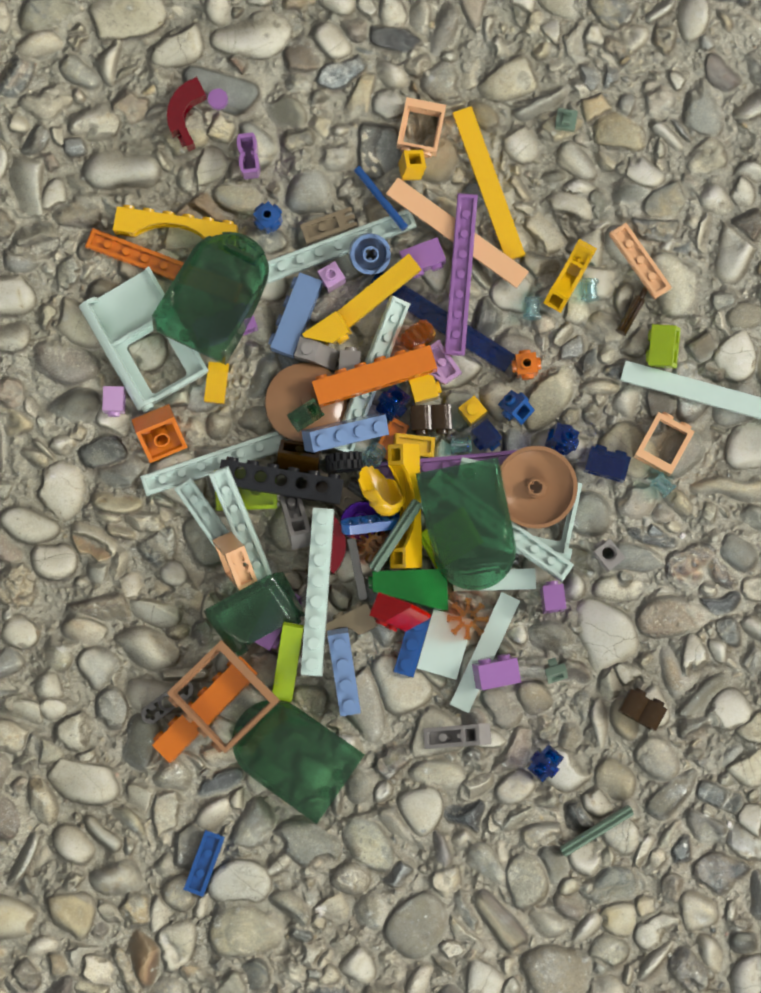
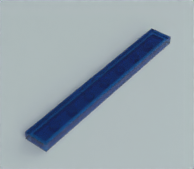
[368,271,515,373]

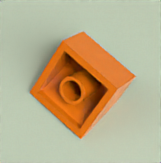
[132,404,188,463]

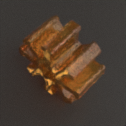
[447,598,489,641]

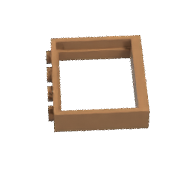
[167,640,280,753]

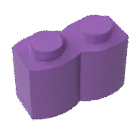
[237,132,261,180]

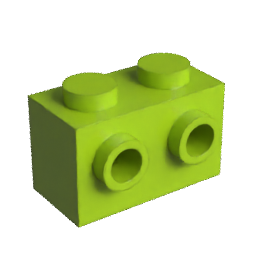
[646,324,681,369]

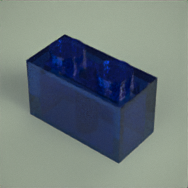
[583,444,631,483]

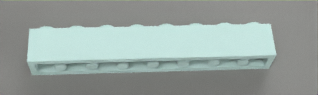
[301,508,334,677]

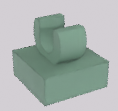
[555,108,578,132]
[545,658,568,684]

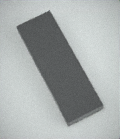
[347,538,368,601]

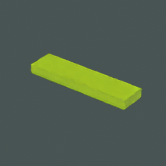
[272,622,304,702]

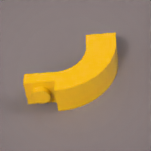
[543,239,597,313]

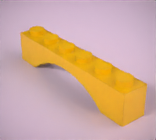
[113,205,238,253]
[388,444,422,569]

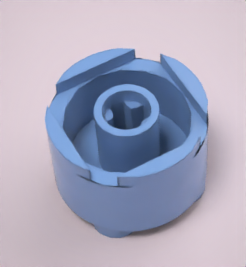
[348,233,391,275]

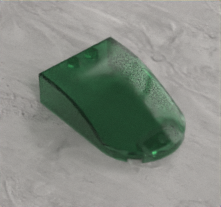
[152,232,269,365]
[416,457,516,590]
[232,700,365,824]

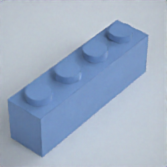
[268,272,323,359]
[301,413,389,452]
[327,627,361,717]

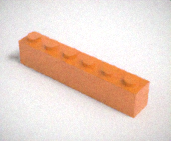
[312,344,437,408]
[152,656,259,763]

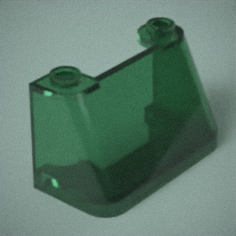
[204,572,305,656]

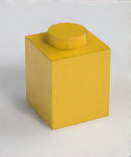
[398,150,426,181]
[458,395,487,427]

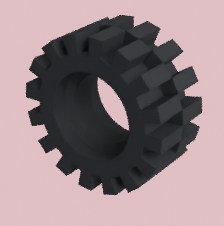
[325,451,363,474]

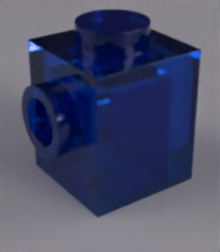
[471,418,503,453]

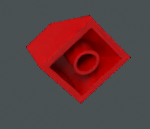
[369,592,431,632]

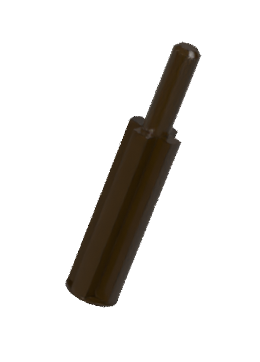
[616,286,648,336]

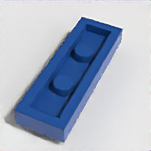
[394,618,431,678]
[183,830,225,897]

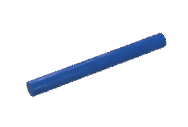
[354,166,408,231]

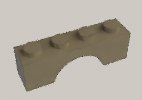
[300,602,378,658]

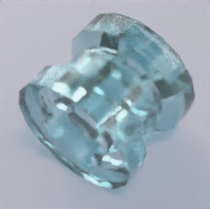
[362,442,386,468]

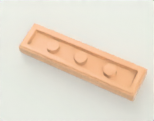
[609,223,672,300]

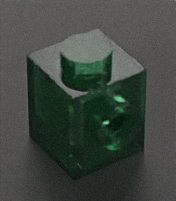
[287,398,325,432]

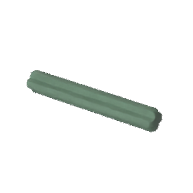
[369,499,422,572]
[560,805,634,856]

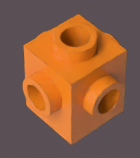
[511,350,541,380]

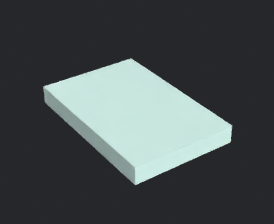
[417,609,473,680]

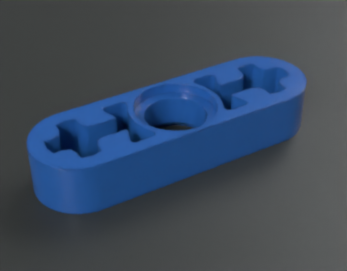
[341,513,400,535]

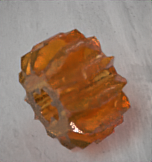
[401,320,436,351]
[357,531,387,561]

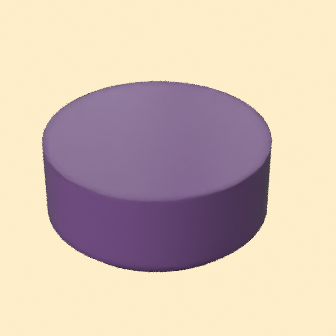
[208,89,228,110]

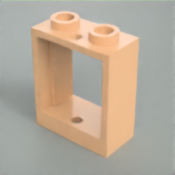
[397,97,446,158]
[633,412,695,477]
[212,532,258,591]

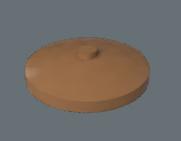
[265,363,347,442]
[495,446,578,529]

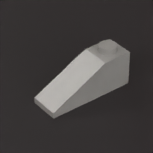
[278,483,311,550]
[423,723,492,749]

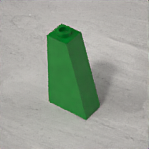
[368,569,448,612]

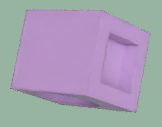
[317,261,346,293]
[102,386,126,417]

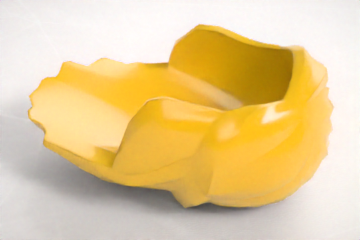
[358,465,405,516]

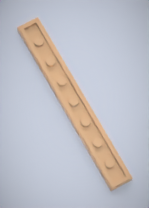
[386,178,529,289]

